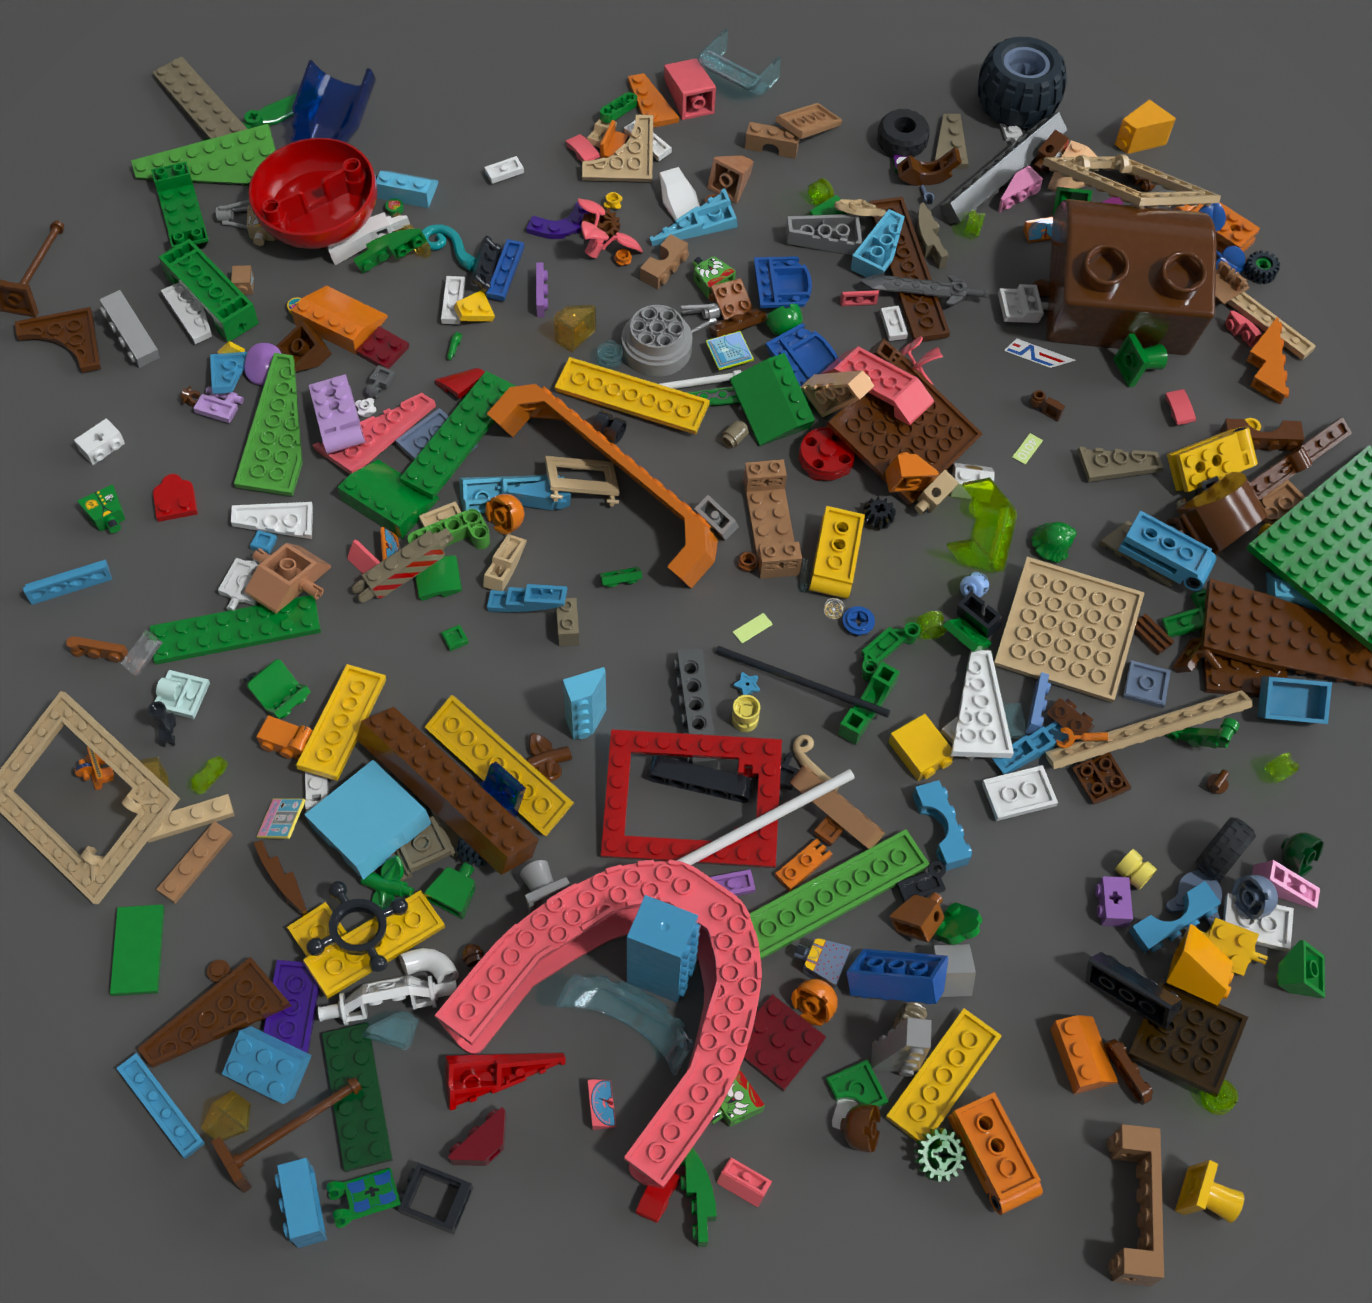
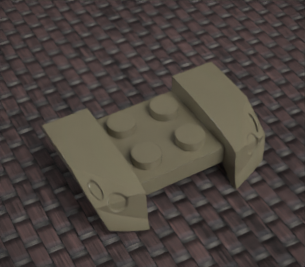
[382,809,460,881]

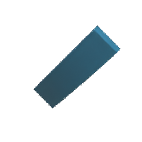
[487,584,568,612]
[992,721,1068,775]

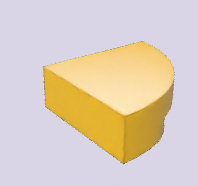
[218,341,245,354]

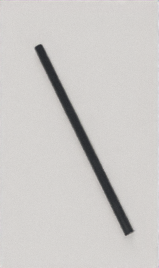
[716,646,891,718]

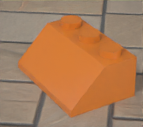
[1050,1015,1118,1094]

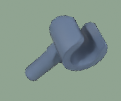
[920,185,934,205]

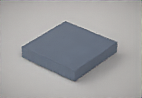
[1122,660,1171,708]

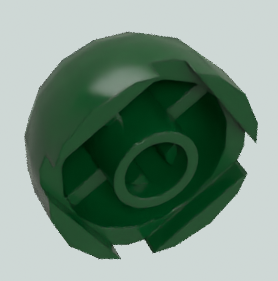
[1281,832,1324,877]

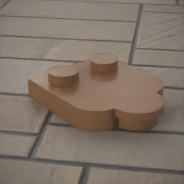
[1261,479,1306,525]

